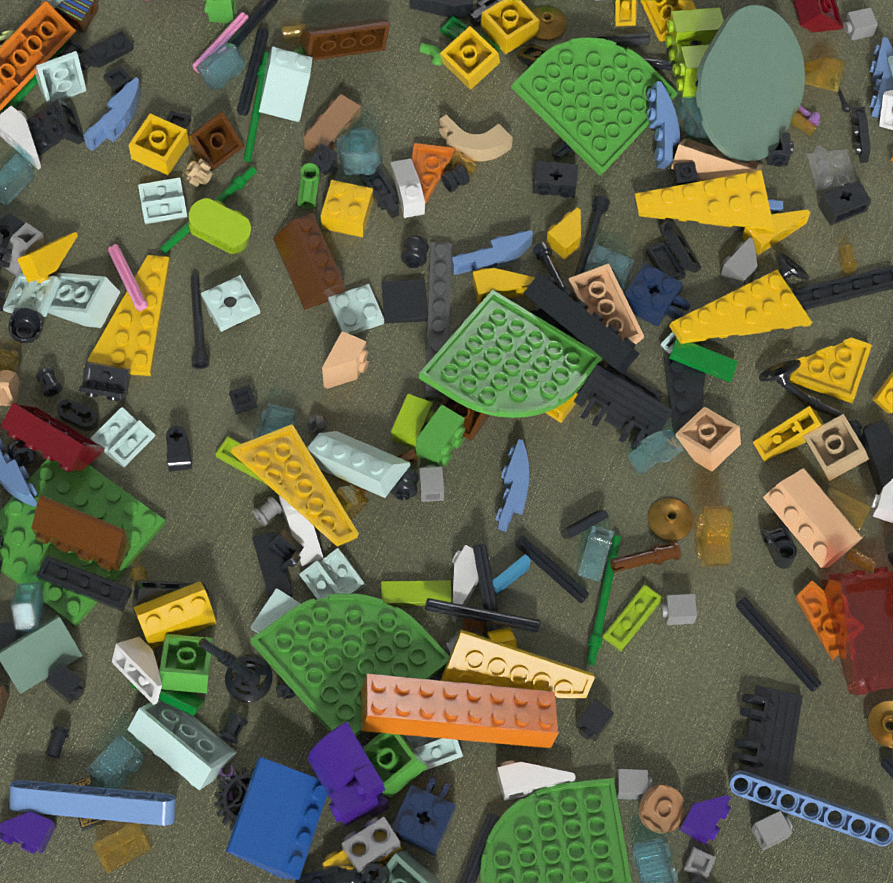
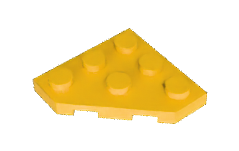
[789,338,872,403]

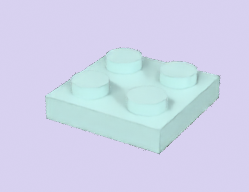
[328,284,384,335]

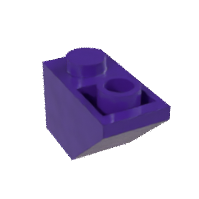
[680,795,731,845]
[0,812,56,854]

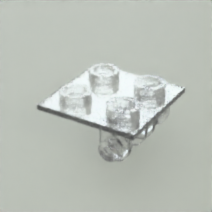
[807,146,856,190]

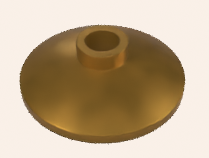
[531,6,567,41]
[648,498,693,541]
[867,701,893,748]

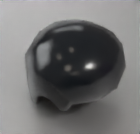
[8,308,43,344]

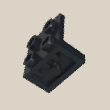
[27,99,85,155]

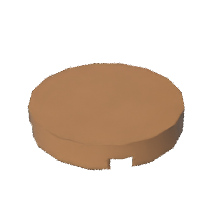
[639,784,685,834]

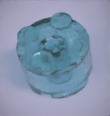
[336,128,383,175]

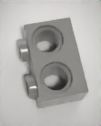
[342,817,400,873]

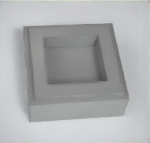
[683,847,716,881]

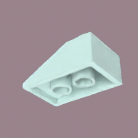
[259,47,313,122]
[35,51,86,105]
[48,273,120,328]

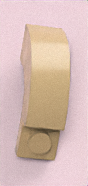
[439,115,513,161]

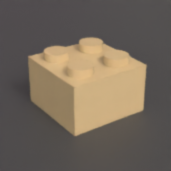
[804,414,869,481]

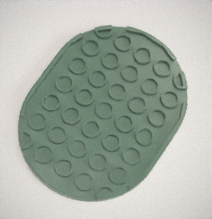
[695,5,805,162]

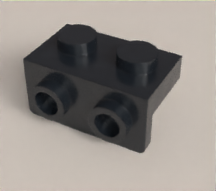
[79,361,131,401]

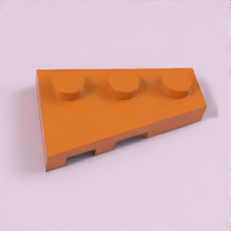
[412,143,456,204]
[795,581,865,661]

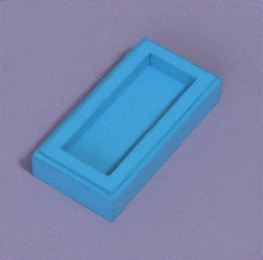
[493,554,531,596]

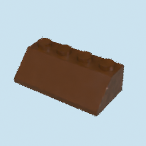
[300,18,390,61]
[273,213,345,310]
[31,495,131,571]

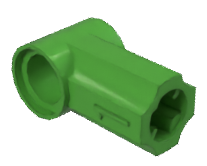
[297,163,320,209]

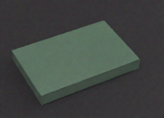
[0,615,83,694]

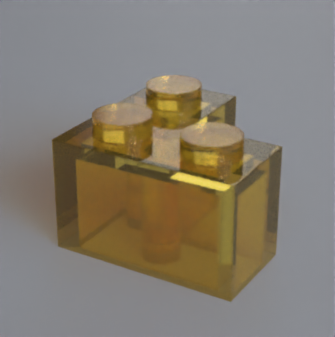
[695,506,734,566]

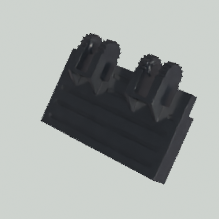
[574,365,673,450]
[732,685,803,786]

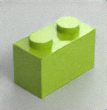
[391,394,435,450]

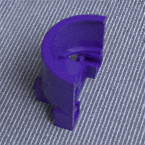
[308,721,389,827]

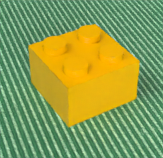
[481,0,539,55]
[440,26,500,90]
[129,114,189,175]
[321,180,373,237]

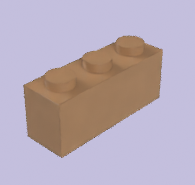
[303,94,361,154]

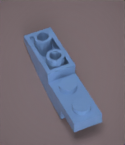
[870,37,893,118]
[84,77,141,151]
[647,81,680,169]
[451,230,533,275]
[0,438,38,507]
[496,439,529,532]

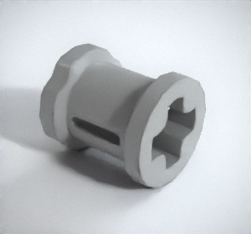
[252,496,283,526]

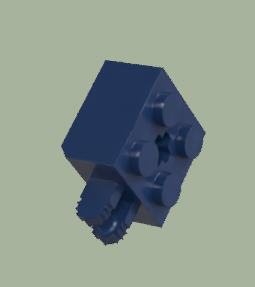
[624,263,691,326]
[392,777,456,856]

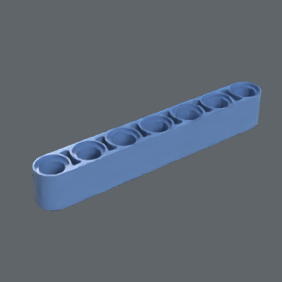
[730,770,893,846]
[9,780,176,825]

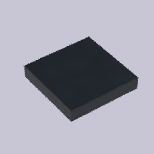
[382,280,428,324]

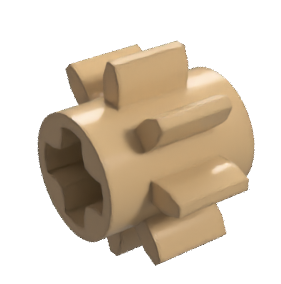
[185,159,212,187]

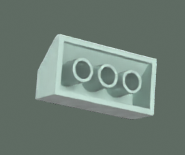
[307,431,410,498]
[128,700,237,790]

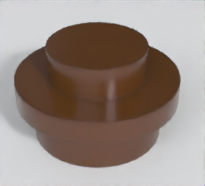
[463,618,486,636]

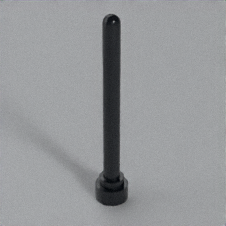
[574,196,610,276]
[533,242,567,289]
[190,274,209,369]

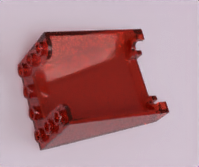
[822,567,893,695]

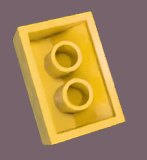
[640,0,696,42]
[134,581,216,649]

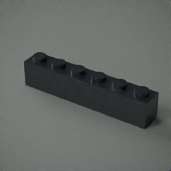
[523,273,640,374]

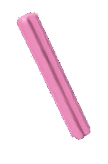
[192,12,249,73]
[108,244,148,311]

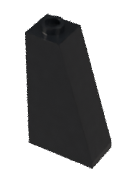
[861,420,893,495]

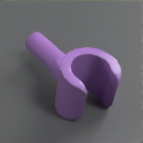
[798,105,820,129]
[219,765,234,801]

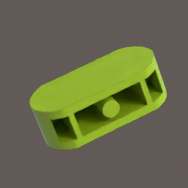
[189,198,251,254]

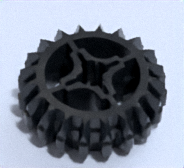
[214,768,254,831]

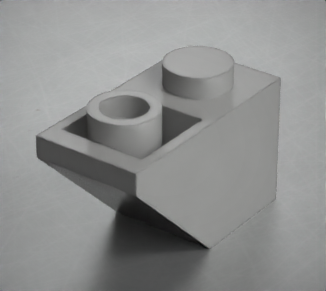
[2,222,46,276]
[721,238,757,289]

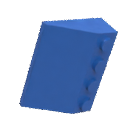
[226,757,327,880]

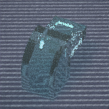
[627,430,684,474]
[578,526,614,582]

